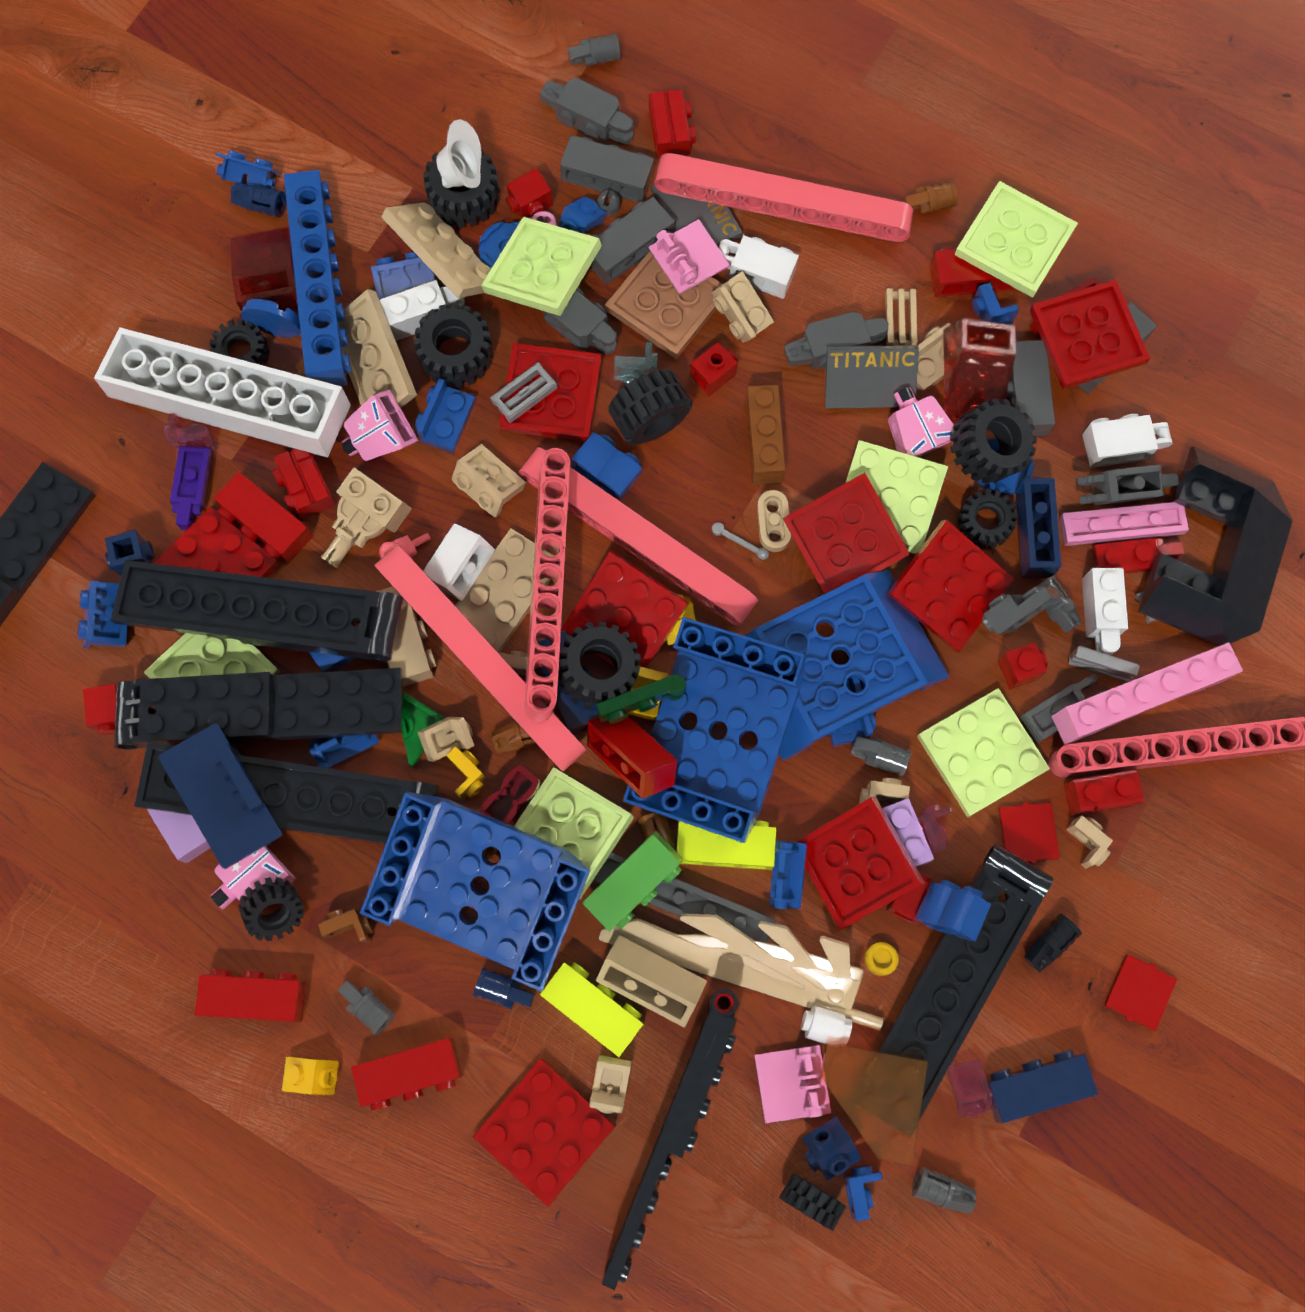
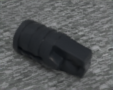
[1024,913,1082,972]

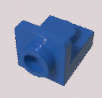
[843,1165,883,1221]

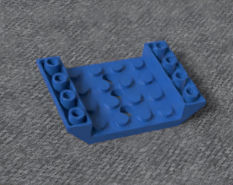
[745,570,949,761]
[623,617,806,843]
[360,792,591,992]

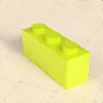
[676,821,776,870]
[540,962,644,1057]

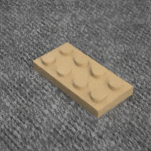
[381,202,491,298]
[340,289,417,408]
[455,528,554,652]

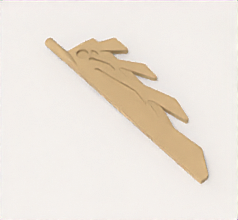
[599,914,883,1031]

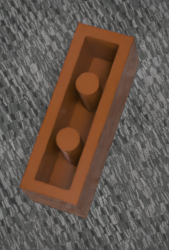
[745,385,785,485]

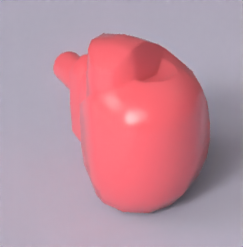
[379,533,431,559]

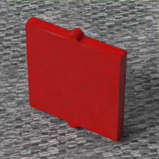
[998,802,1060,865]
[1104,954,1178,1031]

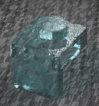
[614,342,658,383]

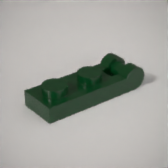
[596,675,686,724]

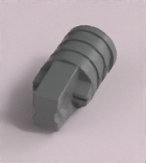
[568,33,621,67]
[1038,575,1082,633]
[850,736,911,777]
[338,981,396,1036]
[912,1166,976,1214]

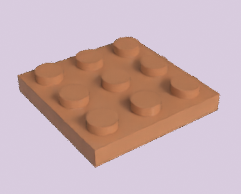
[605,251,722,359]

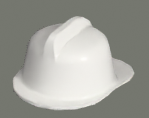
[436,119,481,189]

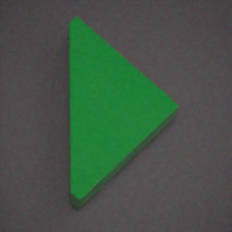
[402,692,445,768]

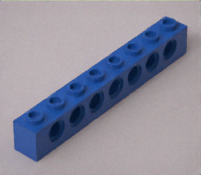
[284,170,351,386]

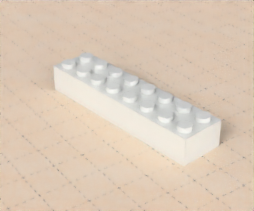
[94,327,351,457]

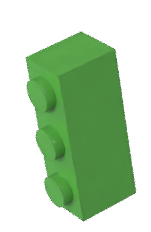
[582,831,683,932]

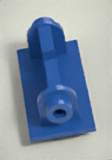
[216,150,282,189]
[308,735,380,768]
[769,840,807,909]

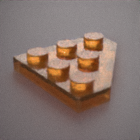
[821,1042,928,1165]

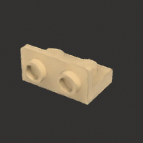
[711,271,774,343]
[912,323,969,394]
[452,444,526,517]

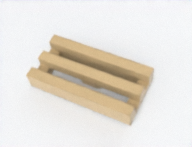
[885,288,918,346]

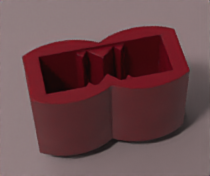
[480,765,542,825]

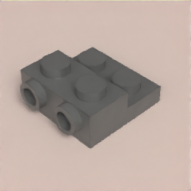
[982,586,1063,635]

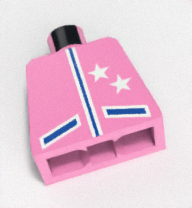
[888,386,955,457]
[342,389,418,461]
[210,846,295,910]

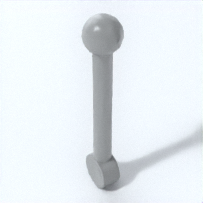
[712,522,769,560]

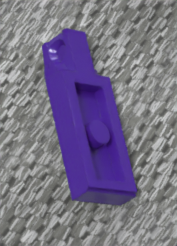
[170,446,213,531]

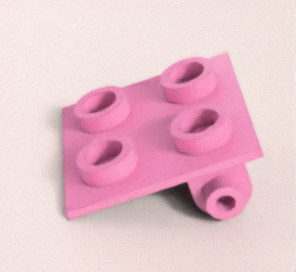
[648,219,730,294]
[754,1045,831,1123]

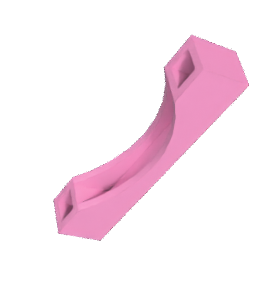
[1051,643,1243,745]

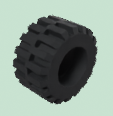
[423,148,500,228]
[414,304,493,388]
[608,369,692,445]
[950,399,1037,483]
[558,622,641,709]

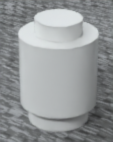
[801,1005,852,1047]

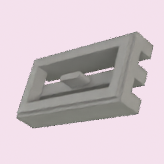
[490,362,557,423]
[1067,646,1140,683]

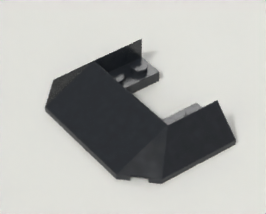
[1138,446,1293,647]

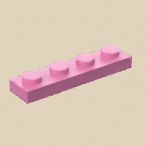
[1060,502,1189,546]

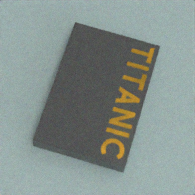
[651,184,743,247]
[824,345,919,408]

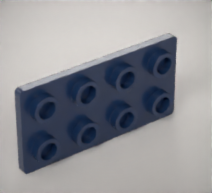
[158,723,282,869]

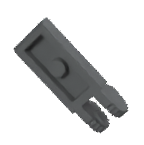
[1020,674,1106,743]

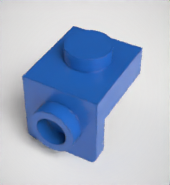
[558,196,607,234]
[972,283,1019,330]

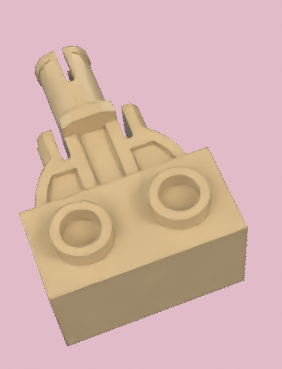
[321,467,412,568]

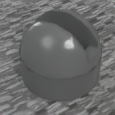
[597,189,621,216]

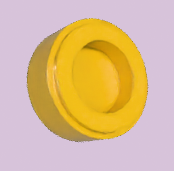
[864,942,899,976]

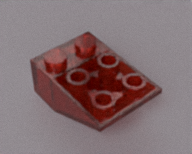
[231,227,298,312]
[943,318,1016,419]

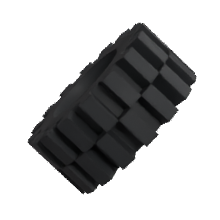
[210,319,269,365]
[958,489,1018,549]
[239,877,304,941]
[779,1173,846,1231]

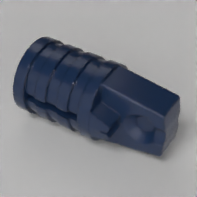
[231,183,286,218]
[473,968,535,1010]

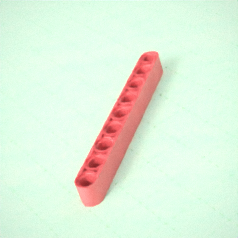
[654,153,913,242]
[519,447,758,627]
[524,448,570,722]
[374,545,587,772]
[1049,717,1305,778]

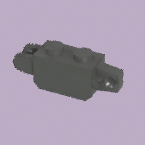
[539,78,634,145]
[544,287,617,355]
[784,311,889,370]
[1076,465,1179,506]

